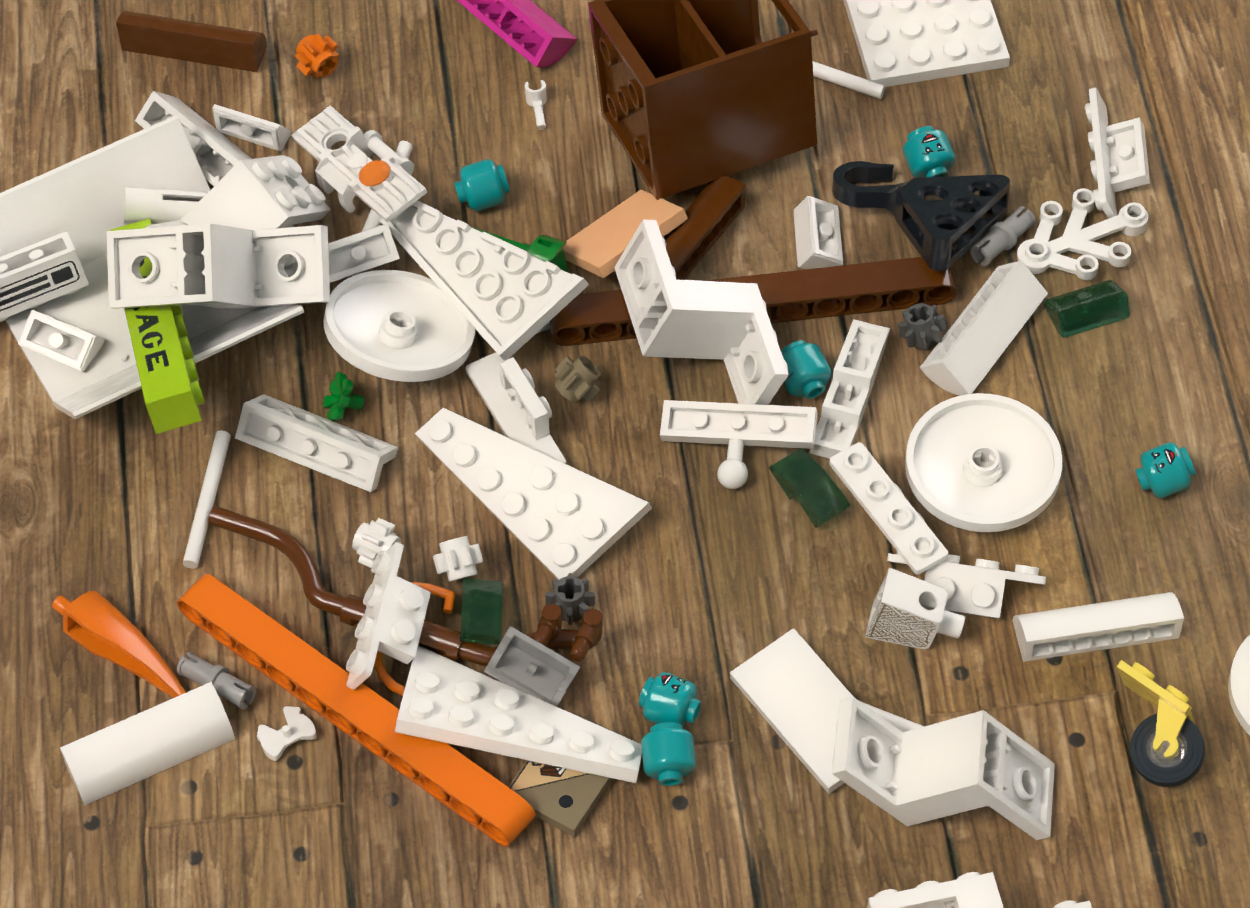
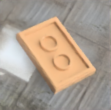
[564,190,688,278]

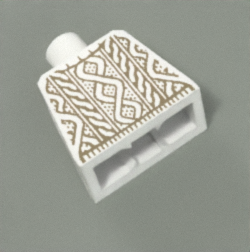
[865,568,965,649]

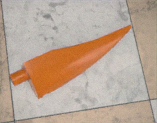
[52,591,186,698]

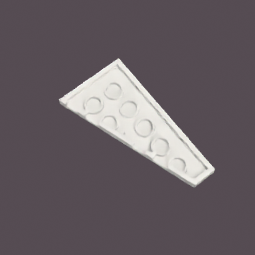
[380,201,589,361]
[395,646,642,783]

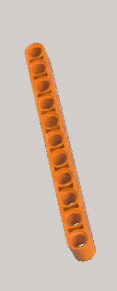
[177,573,536,847]

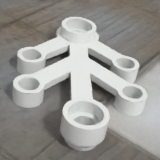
[1017,188,1148,280]

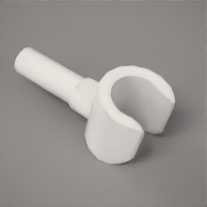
[525,80,547,130]

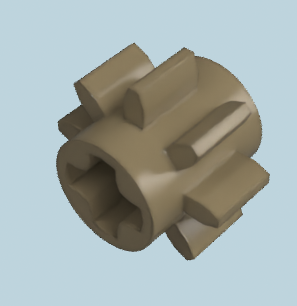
[555,356,601,403]

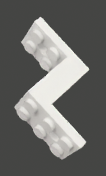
[146,155,331,230]
[614,219,789,405]
[106,223,330,309]
[832,697,1055,840]

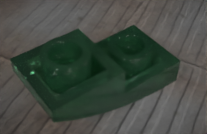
[769,448,851,528]
[459,578,503,645]

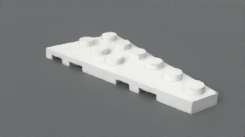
[415,408,652,580]

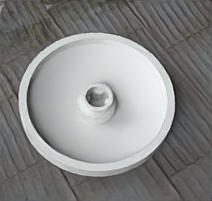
[323,270,475,382]
[905,393,1062,532]

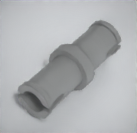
[970,206,1036,266]
[177,651,256,710]

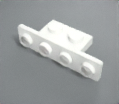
[1085,87,1150,219]
[466,352,566,464]
[829,442,948,575]
[346,542,431,690]
[887,552,1046,618]

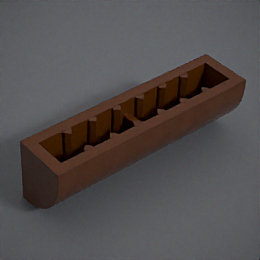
[116,11,267,73]
[664,176,746,280]

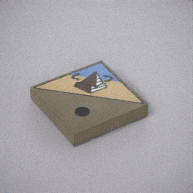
[508,760,613,837]

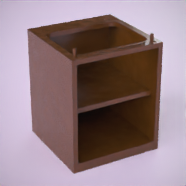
[588,0,818,200]

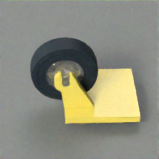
[1117,660,1205,787]

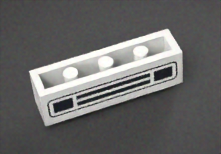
[0,231,89,322]

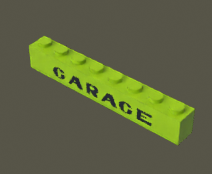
[107,218,205,434]

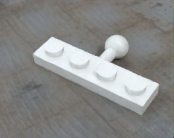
[660,400,818,489]

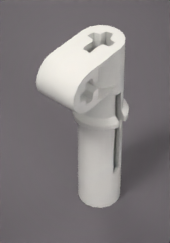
[124,187,293,227]

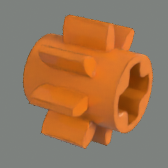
[295,33,340,79]

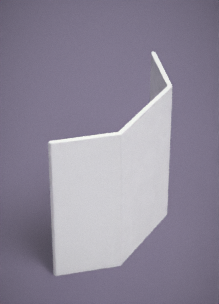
[0,115,304,419]

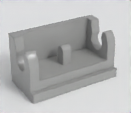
[484,626,580,707]

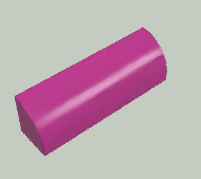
[457,0,577,67]

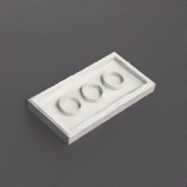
[730,628,853,794]

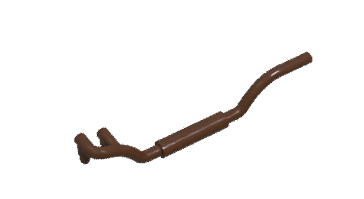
[208,506,603,666]

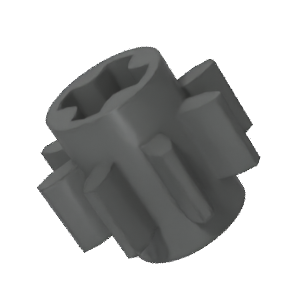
[898,303,947,350]
[545,573,595,625]

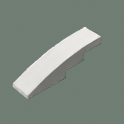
[809,319,890,459]

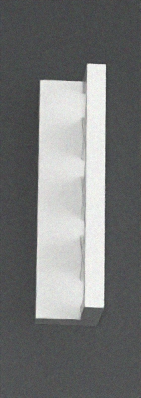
[284,223,400,283]
[235,394,398,492]

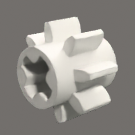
[352,518,401,568]
[433,536,484,582]

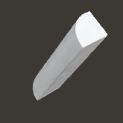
[135,91,252,186]
[920,260,1048,396]
[1012,592,1184,662]
[60,682,235,805]

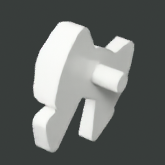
[257,706,317,761]

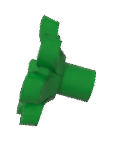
[323,371,364,421]

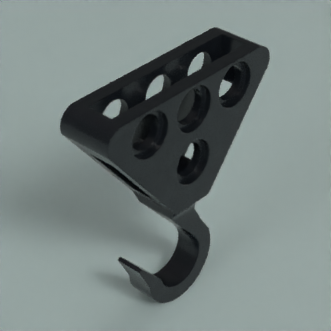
[832,161,1010,271]

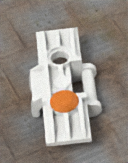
[291,106,427,222]

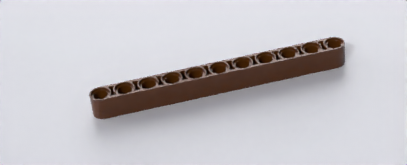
[549,257,957,346]

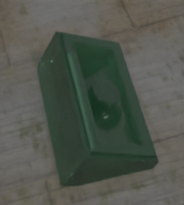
[1043,280,1130,338]

